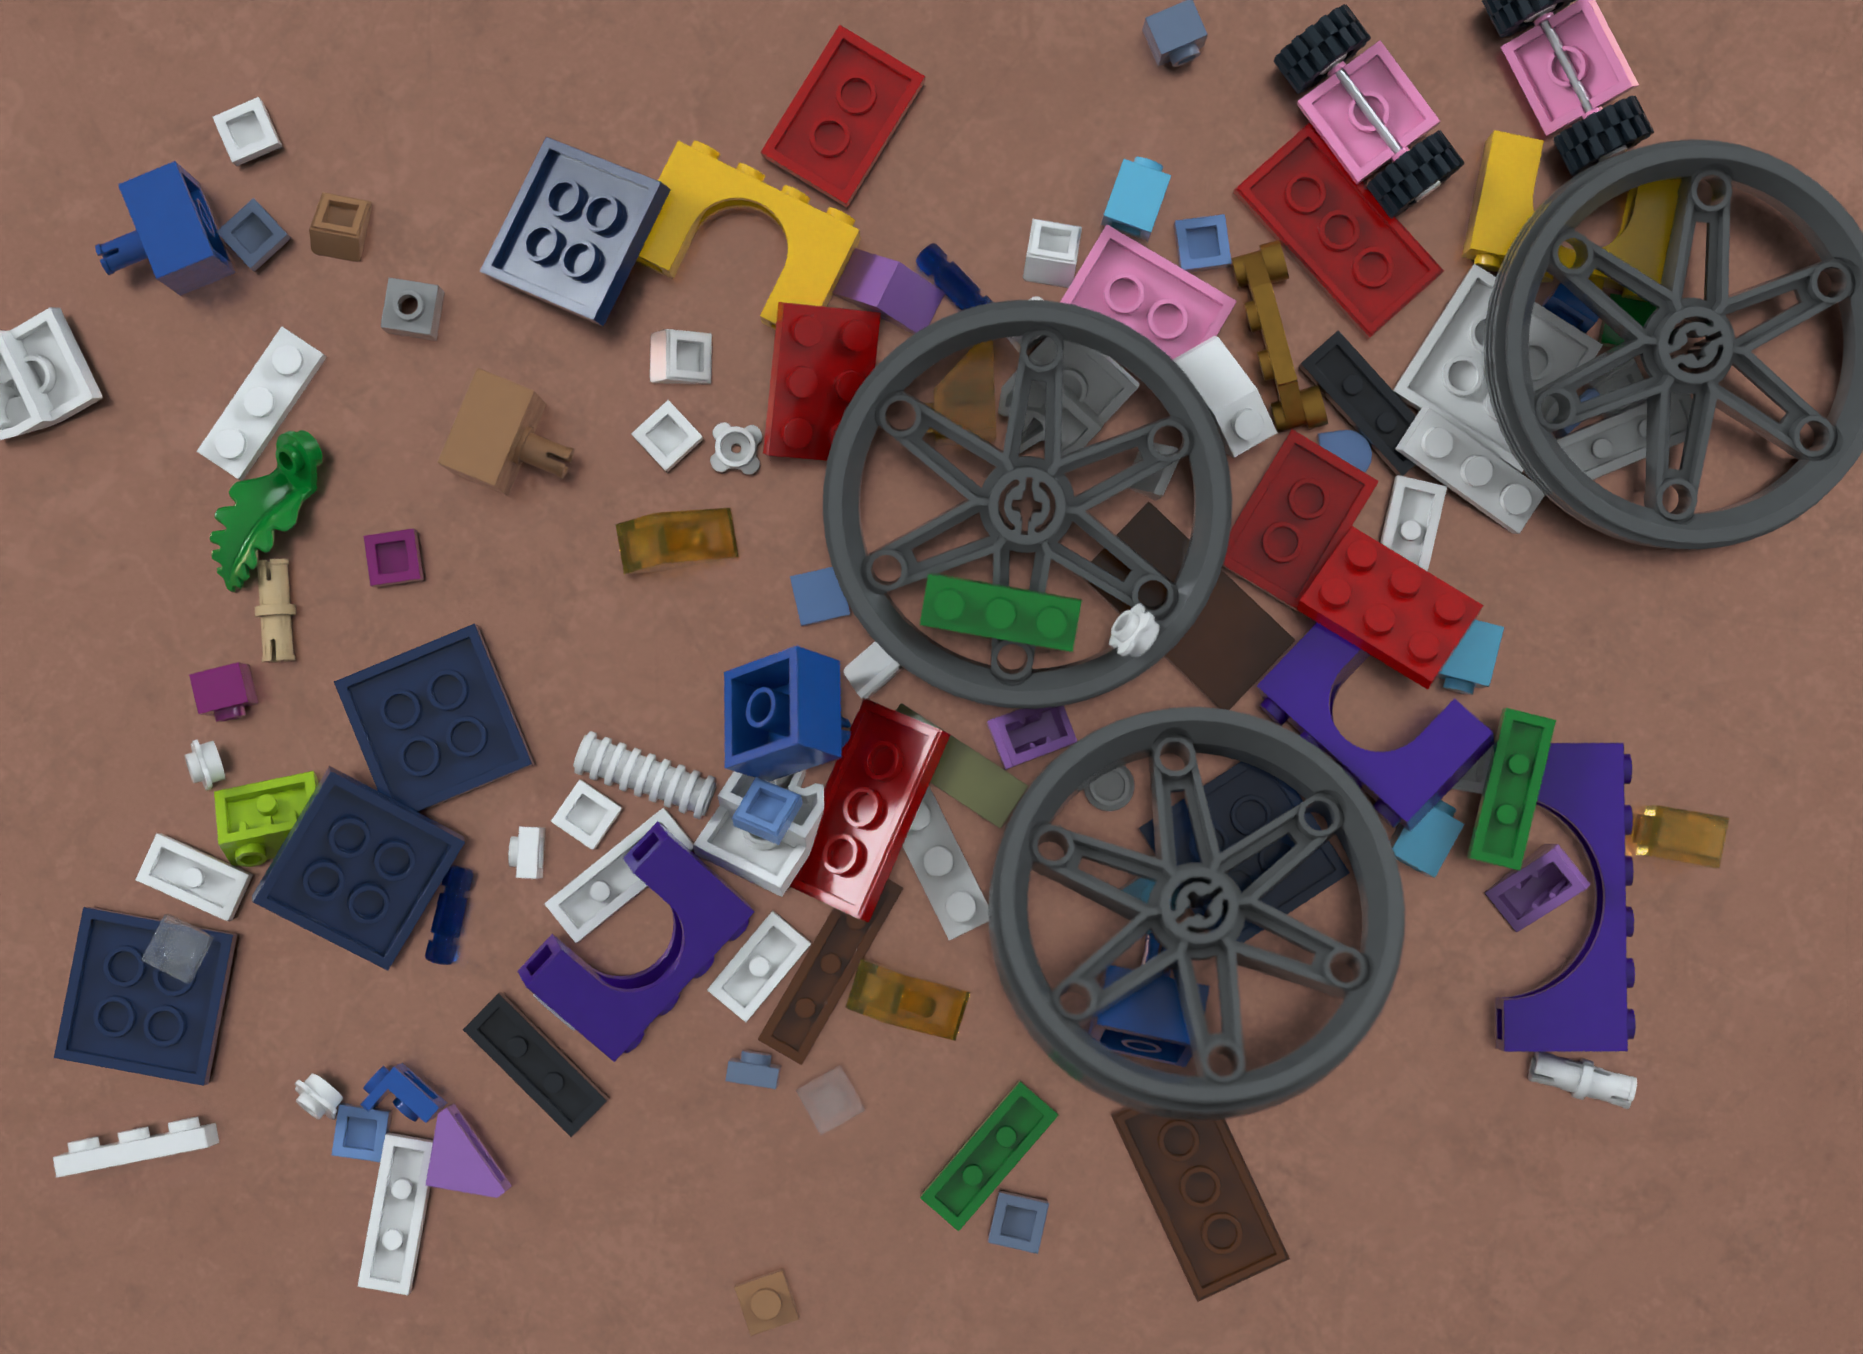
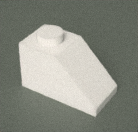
[1173,336,1277,458]

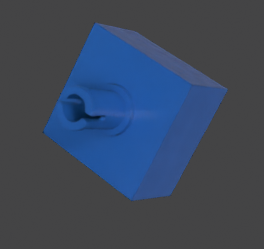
[95,161,236,296]
[724,646,851,782]
[1088,933,1210,1067]

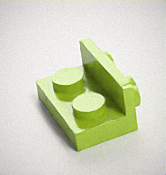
[214,771,319,867]

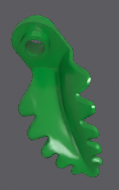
[209,430,323,592]

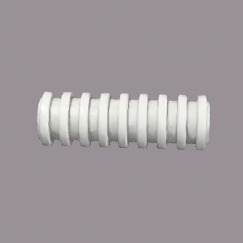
[573,731,717,819]

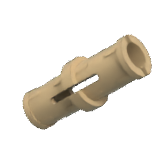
[255,559,296,663]

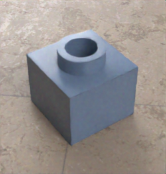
[1142,0,1208,67]

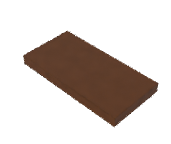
[1080,501,1295,710]
[1110,1074,1290,1302]

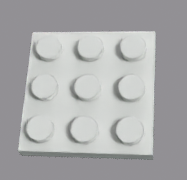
[1393,264,1603,473]

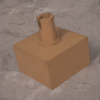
[437,367,575,496]

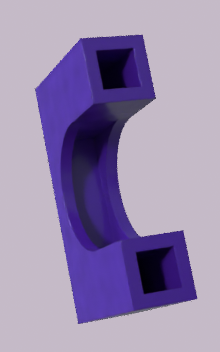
[1257,623,1494,832]
[517,821,754,1062]

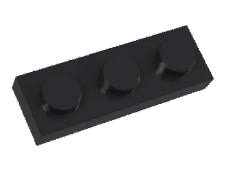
[1299,330,1416,476]
[463,992,609,1137]

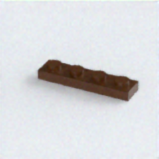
[758,879,903,1065]

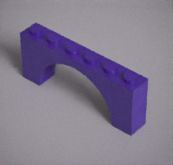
[1493,743,1636,1052]

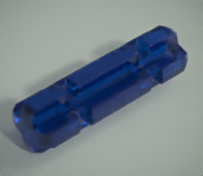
[916,243,993,310]
[425,865,473,965]

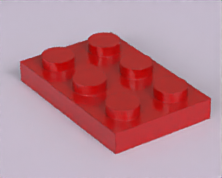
[761,25,925,208]
[763,302,881,461]
[1222,429,1379,612]
[1296,526,1483,690]

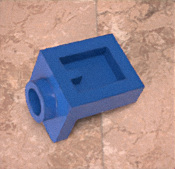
[360,1063,447,1123]

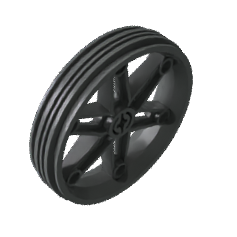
[1484,139,1863,550]
[823,300,1232,709]
[988,707,1405,1121]

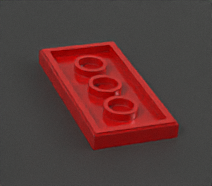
[1233,123,1444,340]
[789,698,951,923]

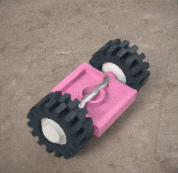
[1482,0,1654,176]
[1273,4,1465,219]

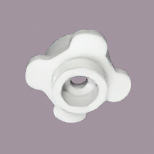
[710,422,763,475]
[1109,604,1159,657]
[184,740,225,791]
[295,1073,343,1120]

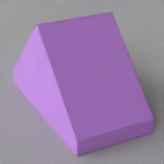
[833,248,945,334]
[986,706,1078,770]
[1485,844,1590,932]
[425,1104,512,1198]

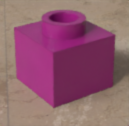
[189,662,259,722]

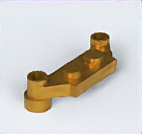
[1231,240,1328,432]

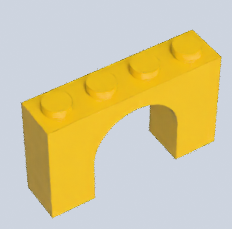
[1462,130,1681,302]
[636,140,861,330]

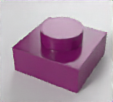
[363,528,424,587]

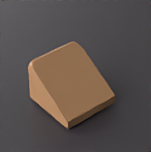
[309,192,372,262]

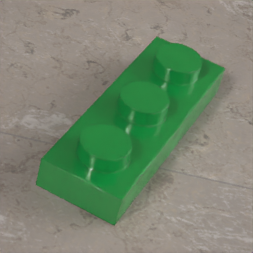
[919,572,1082,652]
[1467,708,1556,871]
[920,1080,1059,1232]

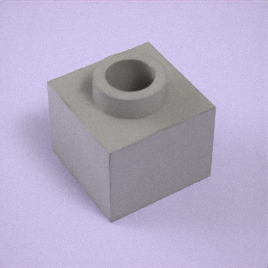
[380,277,445,341]

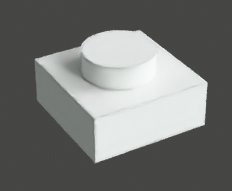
[213,97,282,167]
[631,400,704,473]
[551,779,623,850]
[508,827,546,879]

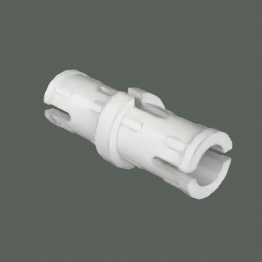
[1528,1052,1637,1109]

